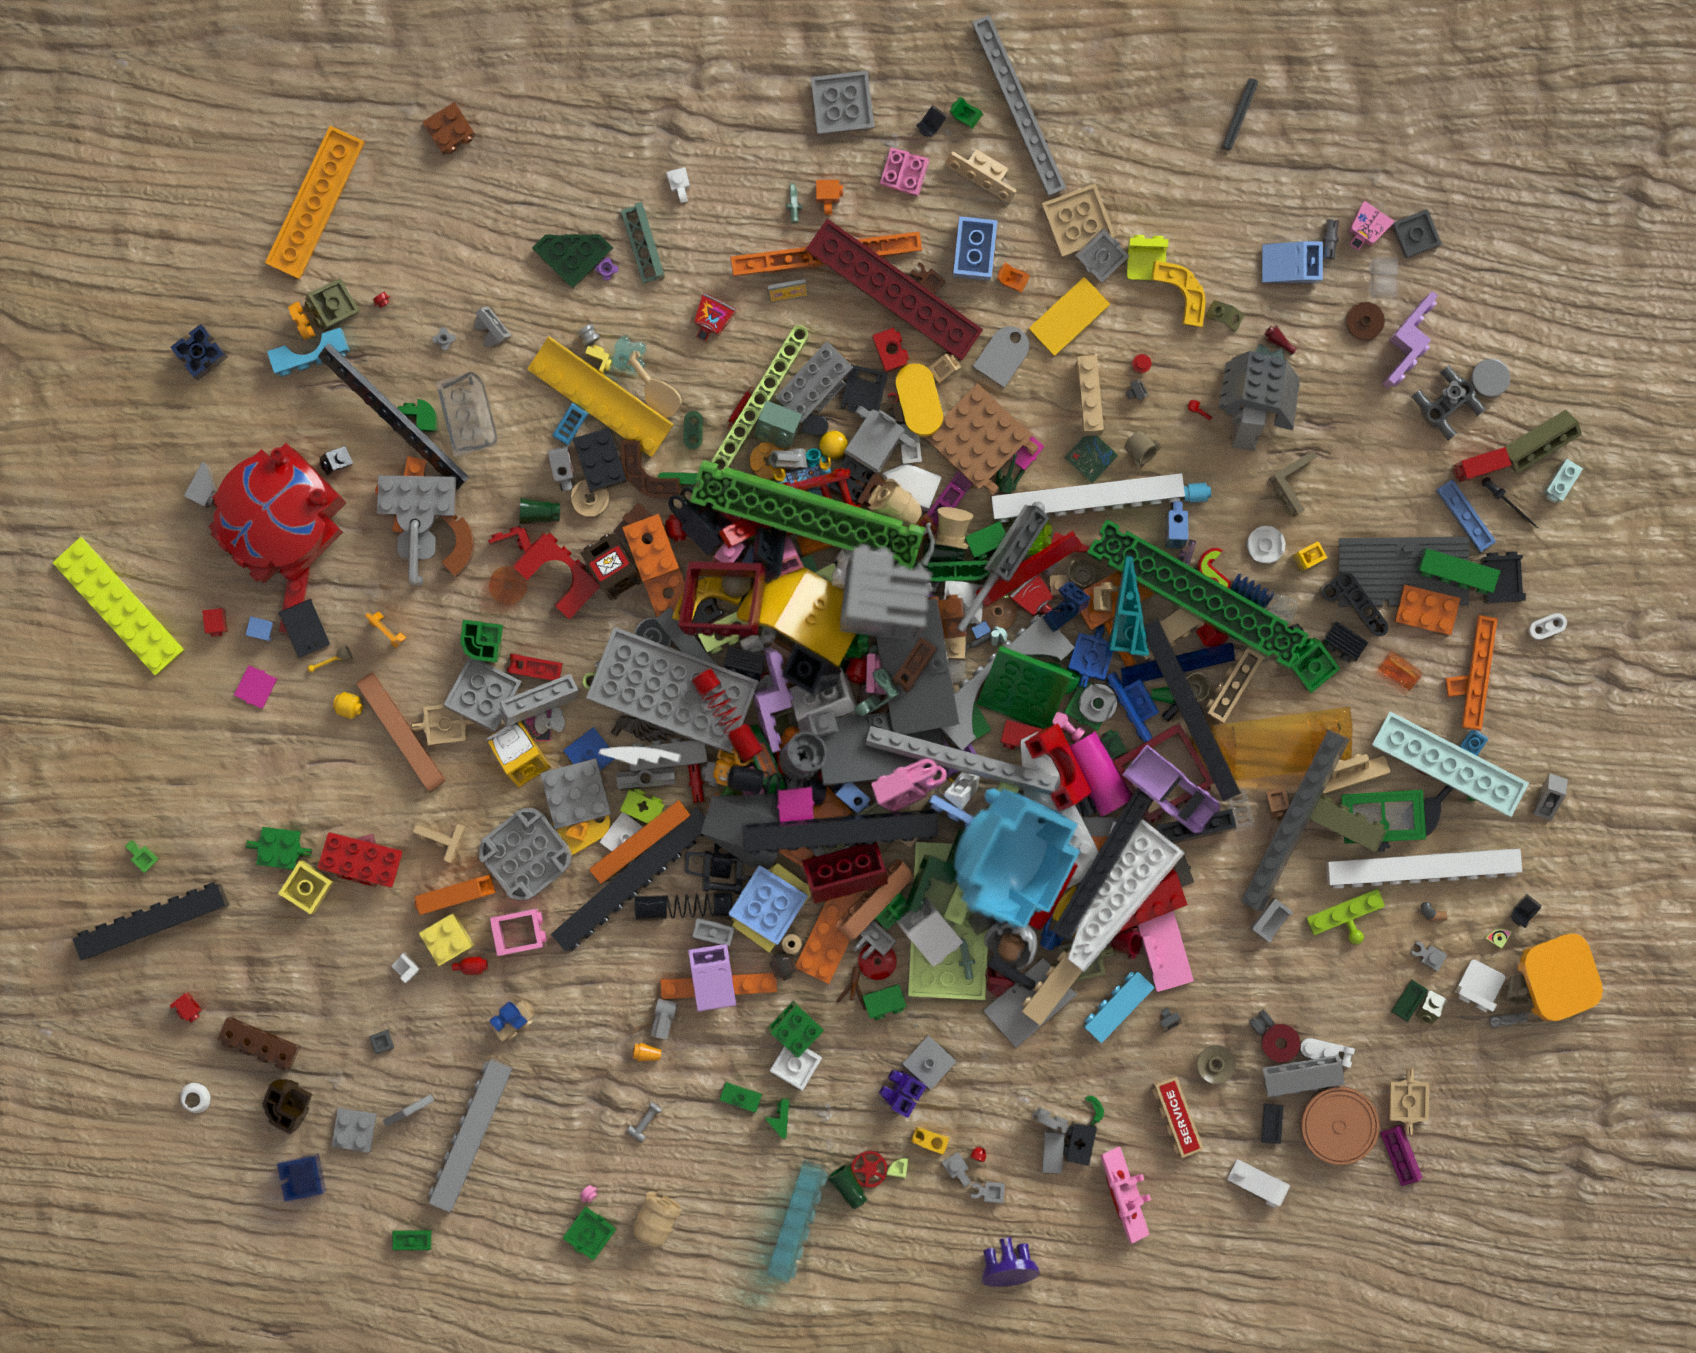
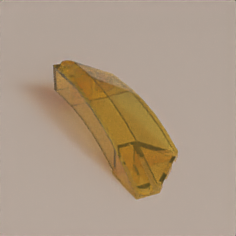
[1190,707,1353,780]

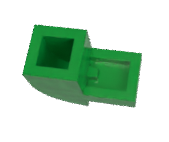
[398,399,438,432]

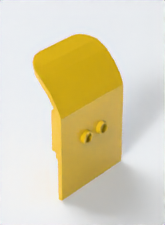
[737,567,856,667]

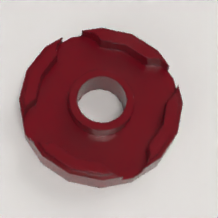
[1262,1024,1300,1062]

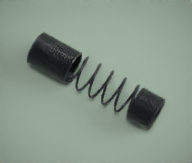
[727,765,827,806]
[635,892,732,921]

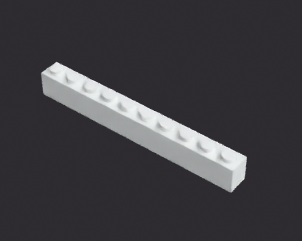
[991,473,1185,523]
[1326,849,1522,889]

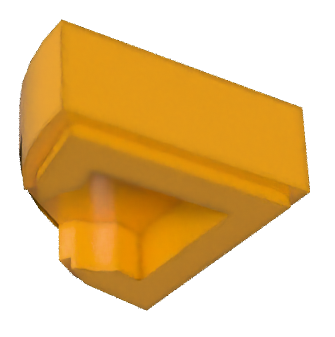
[565,822,589,842]

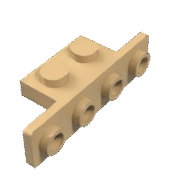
[945,149,1017,204]
[1322,754,1390,795]

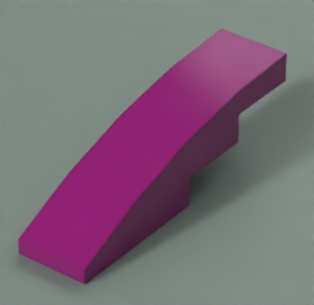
[918,471,972,538]

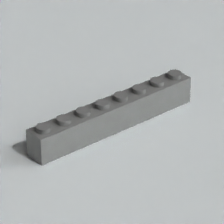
[428,1059,513,1212]

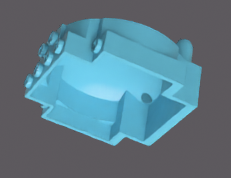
[955,788,1080,928]

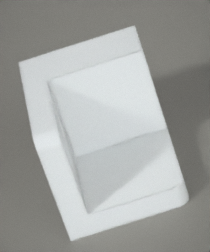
[392,952,421,983]

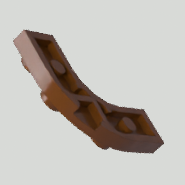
[620,440,680,498]

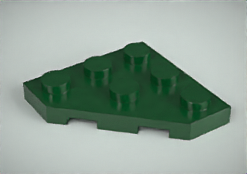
[532,234,613,289]

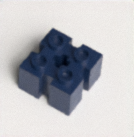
[170,324,228,380]

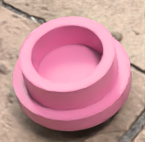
[580,1185,598,1203]

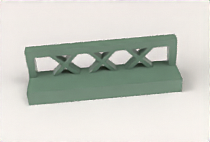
[621,201,665,284]

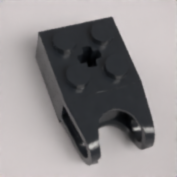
[668,486,733,556]

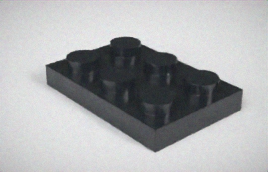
[573,428,627,493]

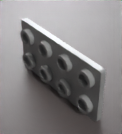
[776,342,853,423]

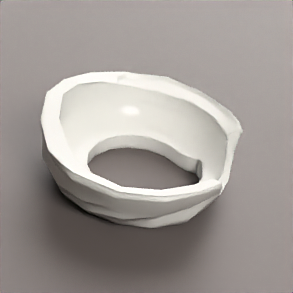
[180,1083,210,1114]

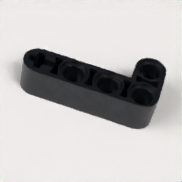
[1320,572,1388,636]

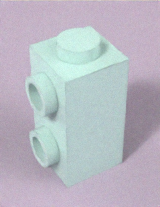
[1543,459,1583,503]

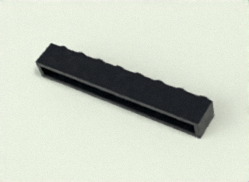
[72,882,229,961]

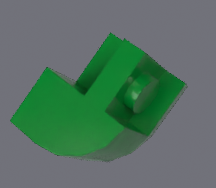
[460,620,504,663]

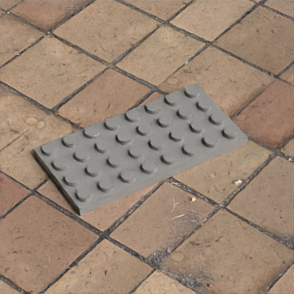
[586,627,759,753]

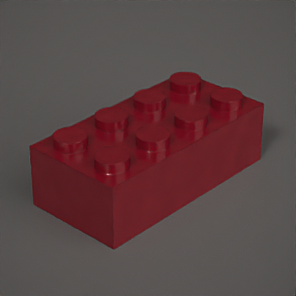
[802,841,888,904]

